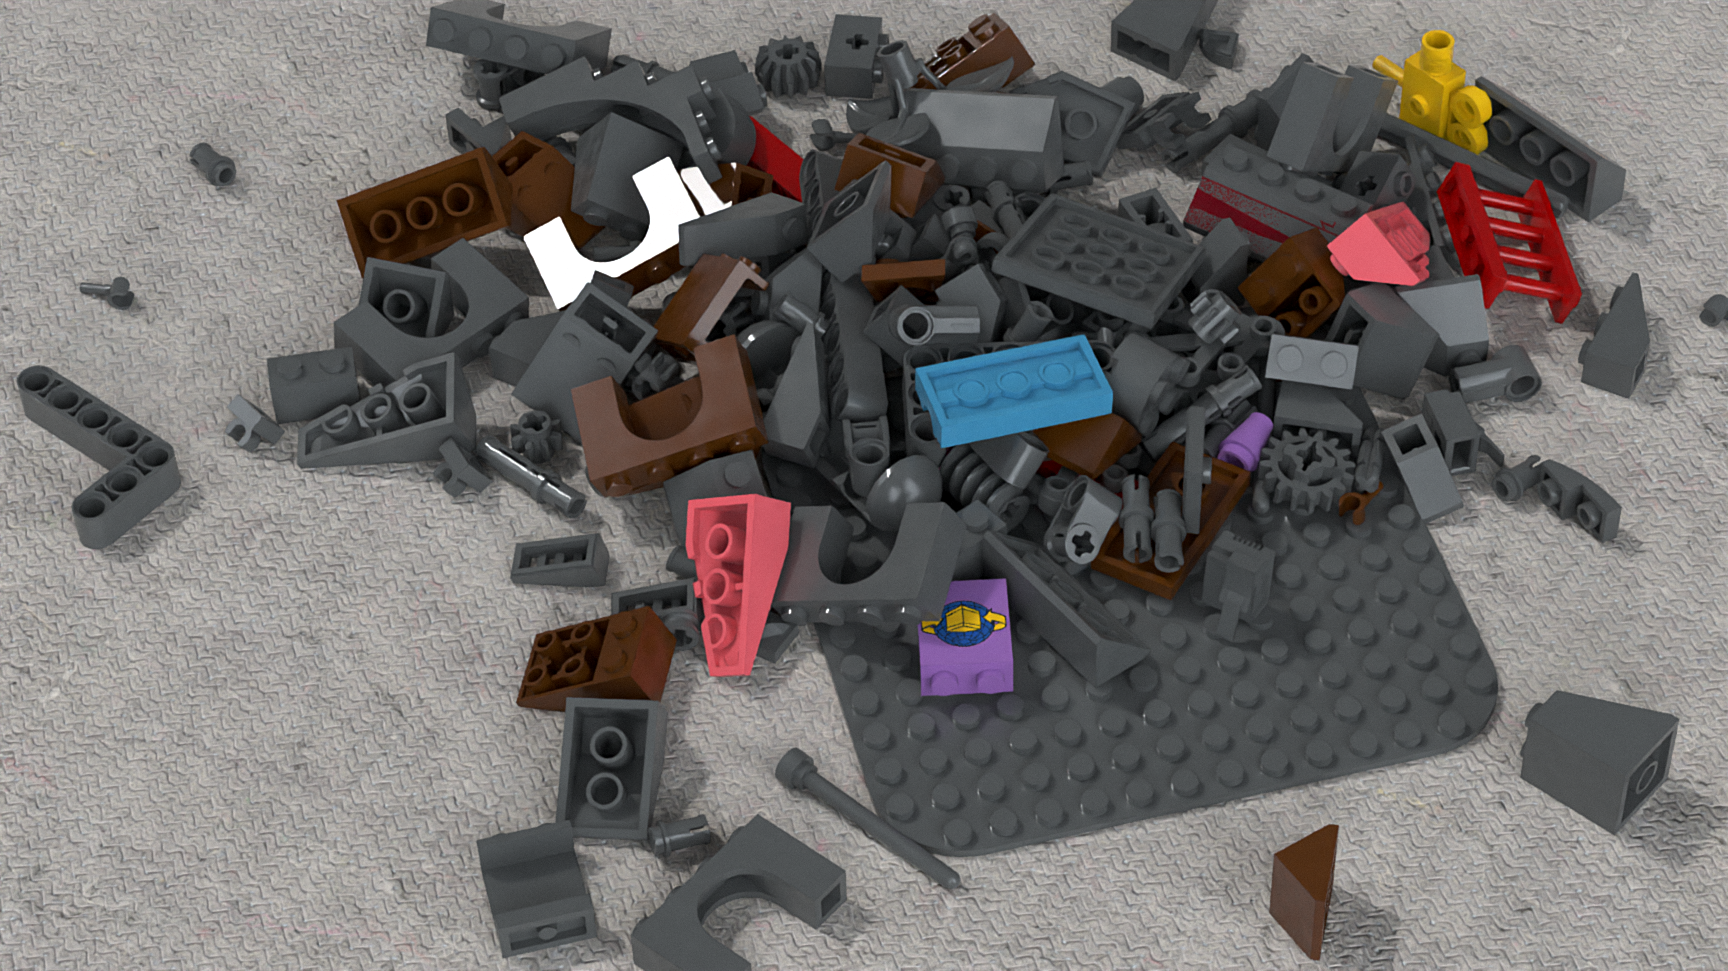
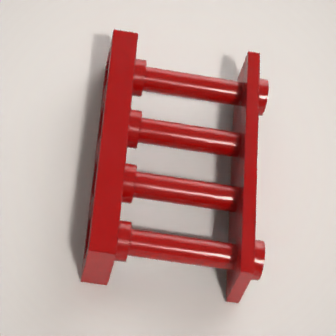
[1437,162,1582,324]

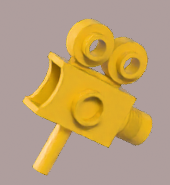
[1372,30,1492,155]

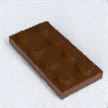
[1091,442,1251,600]

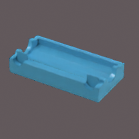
[915,334,1113,448]

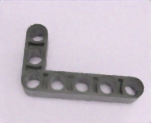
[902,340,1117,468]
[16,365,181,549]

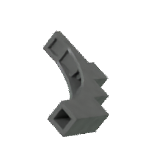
[499,56,723,184]

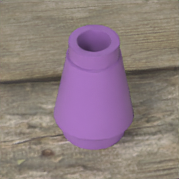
[1217,412,1273,472]

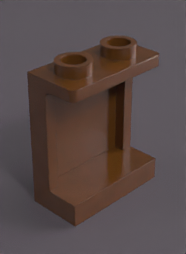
[653,253,769,365]

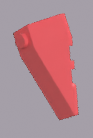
[1327,201,1430,286]
[685,494,791,677]

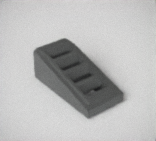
[510,533,610,587]
[611,577,705,631]

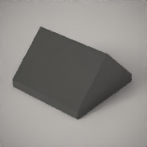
[359,257,455,338]

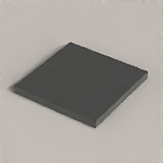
[991,193,1206,329]

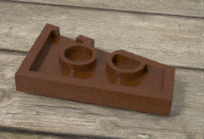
[861,258,945,305]

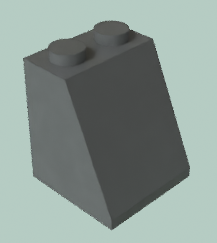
[571,112,683,242]
[1520,690,1680,836]

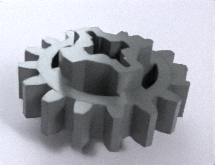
[1257,428,1355,514]

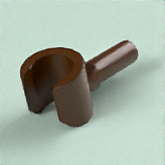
[1339,481,1384,525]

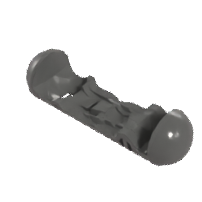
[737,320,943,532]

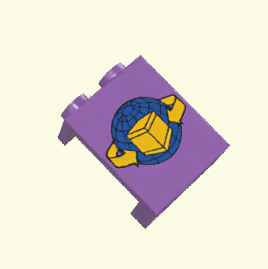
[917,579,1013,696]

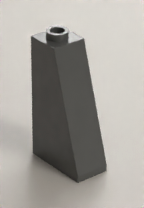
[1111,0,1218,81]

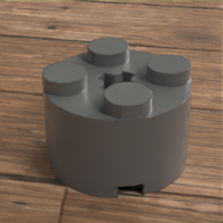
[1103,333,1189,438]

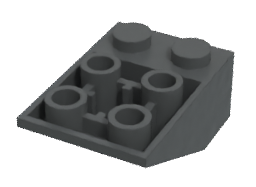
[511,281,658,444]

